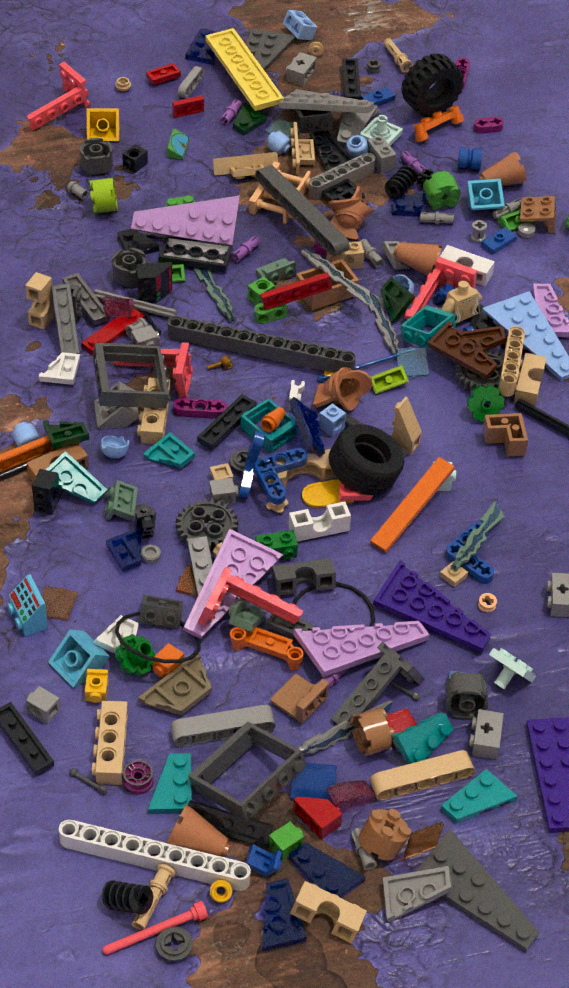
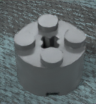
[79,138,113,175]
[112,248,147,289]
[445,672,488,720]

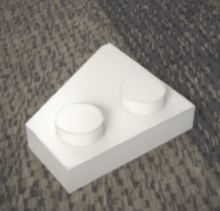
[39,352,80,385]
[93,615,139,654]

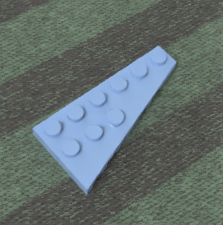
[482,291,569,381]

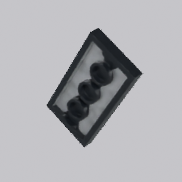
[159,236,233,271]

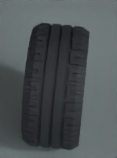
[329,424,404,495]

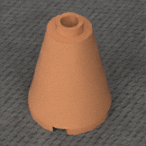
[479,152,526,186]
[393,242,442,276]
[167,805,230,857]

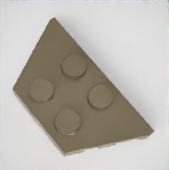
[138,653,212,716]

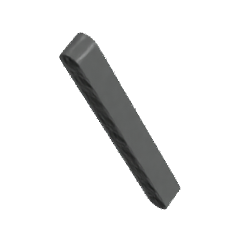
[255,165,350,256]

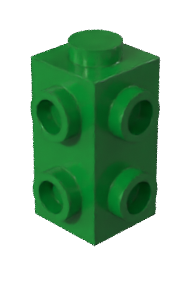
[255,530,298,560]

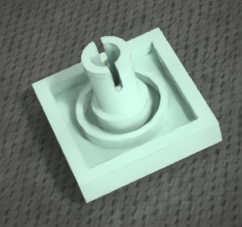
[359,115,403,146]
[489,648,536,690]

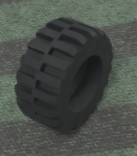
[401,54,464,117]

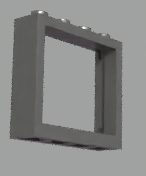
[93,343,171,408]
[188,722,306,821]

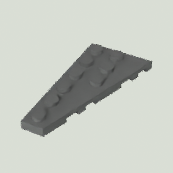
[231,29,296,89]
[415,829,539,953]

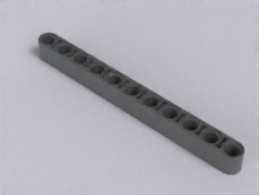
[167,316,356,373]

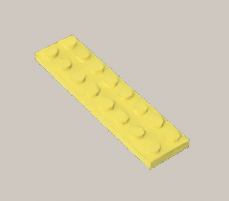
[205,28,284,111]

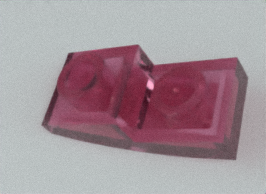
[327,780,376,807]

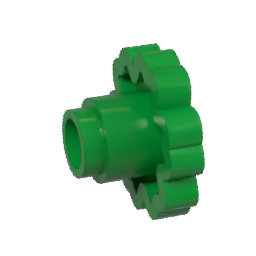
[467,384,504,422]
[115,634,155,677]

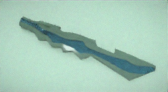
[192,267,236,322]
[451,501,504,571]

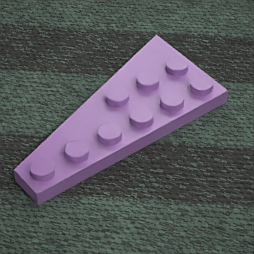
[131,195,240,245]
[183,529,283,639]
[293,621,430,677]

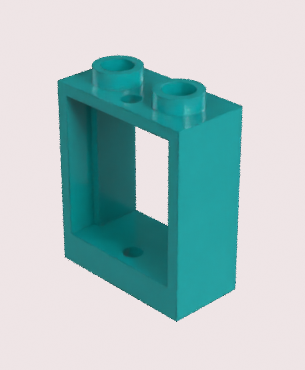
[401,305,456,350]
[241,398,299,453]

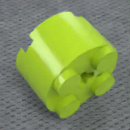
[90,178,118,214]

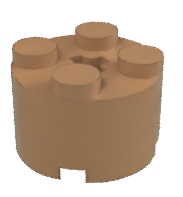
[350,708,395,757]
[359,809,411,860]

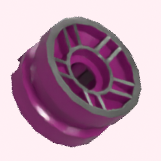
[123,760,154,795]

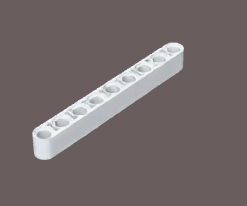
[59,820,251,891]

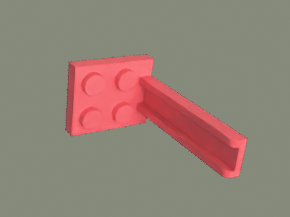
[27,62,91,131]
[404,257,477,321]
[114,343,193,398]
[197,567,303,626]

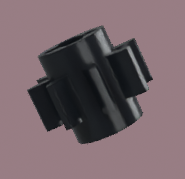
[417,169,434,188]

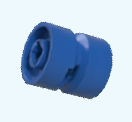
[457,147,482,170]

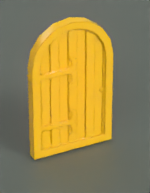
[302,479,354,508]

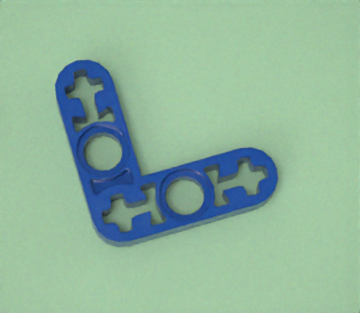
[238,431,265,499]
[254,448,307,505]
[446,521,494,584]

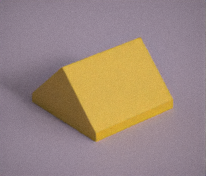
[87,108,120,141]

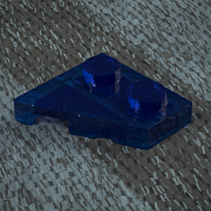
[392,191,426,217]
[106,527,141,572]

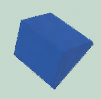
[291,763,337,804]

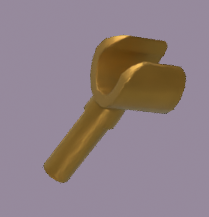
[207,355,233,370]

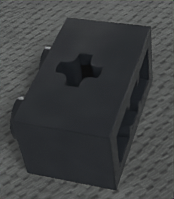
[32,469,60,515]

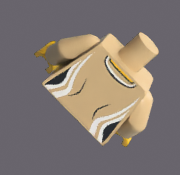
[437,281,482,323]

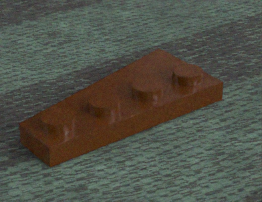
[428,321,497,380]

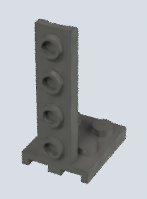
[331,641,424,732]

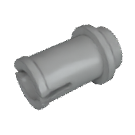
[67,181,89,200]

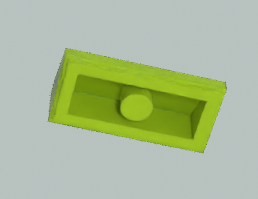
[371,365,409,394]

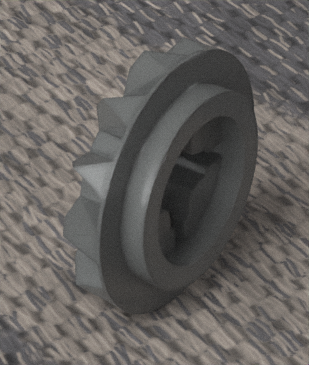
[230,449,260,473]
[156,927,193,962]

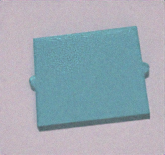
[265,118,301,141]
[396,346,429,379]

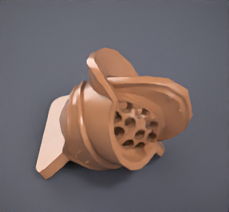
[328,186,374,241]
[313,367,372,411]

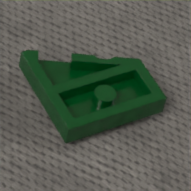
[233,103,267,135]
[380,277,416,323]
[43,421,90,449]

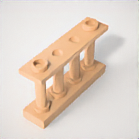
[249,161,311,224]

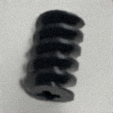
[385,165,418,200]
[102,880,154,914]

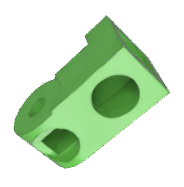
[254,303,287,324]

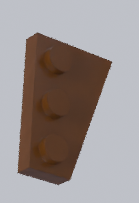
[463,326,506,352]

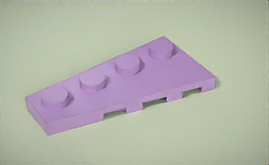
[532,284,569,337]

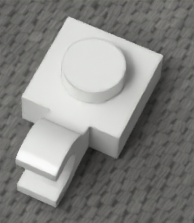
[289,380,305,412]

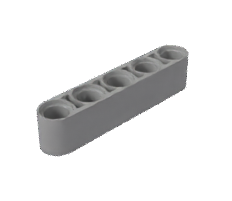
[308,153,375,200]
[170,705,276,747]

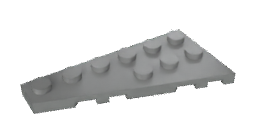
[279,89,374,113]

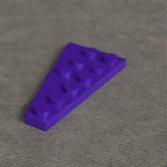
[373,560,491,653]

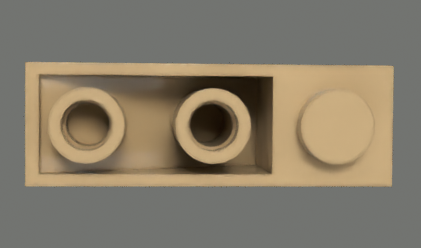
[391,396,422,455]

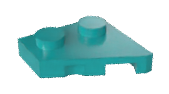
[143,432,196,468]

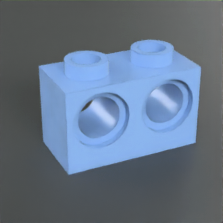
[283,10,318,40]

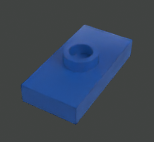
[361,87,396,106]
[481,227,517,254]

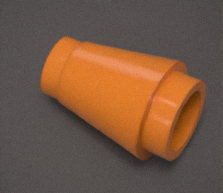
[261,407,286,432]

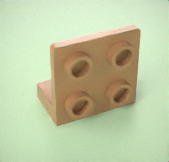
[520,196,556,233]
[270,674,329,724]

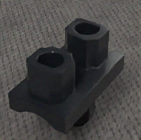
[134,504,157,539]

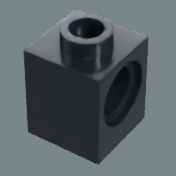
[122,144,148,173]

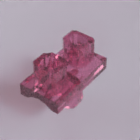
[102,296,135,317]

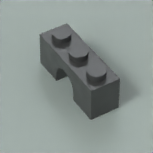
[272,558,336,596]

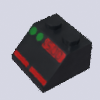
[137,262,172,304]

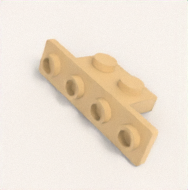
[290,122,315,175]
[213,152,278,179]

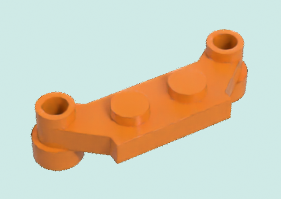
[413,105,464,142]
[230,627,303,671]

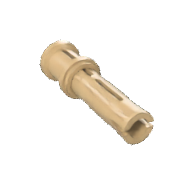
[383,38,413,73]
[132,864,176,930]

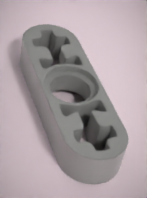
[178,66,204,99]

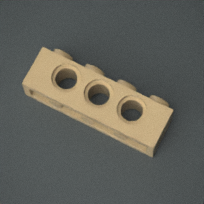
[137,378,171,445]
[92,701,128,785]

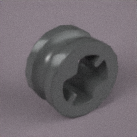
[367,59,381,74]

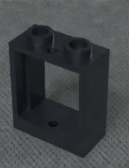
[294,109,333,134]

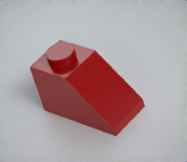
[293,797,342,840]

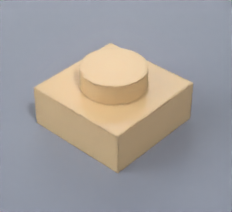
[210,463,234,482]
[440,561,468,588]

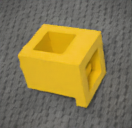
[85,669,109,703]

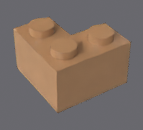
[482,413,528,456]

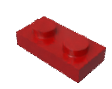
[146,63,181,85]
[172,95,204,118]

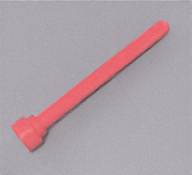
[102,901,208,955]

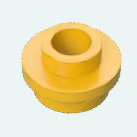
[210,879,232,903]

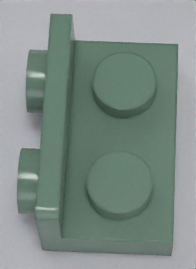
[256,258,296,283]
[104,480,138,521]
[228,598,267,632]

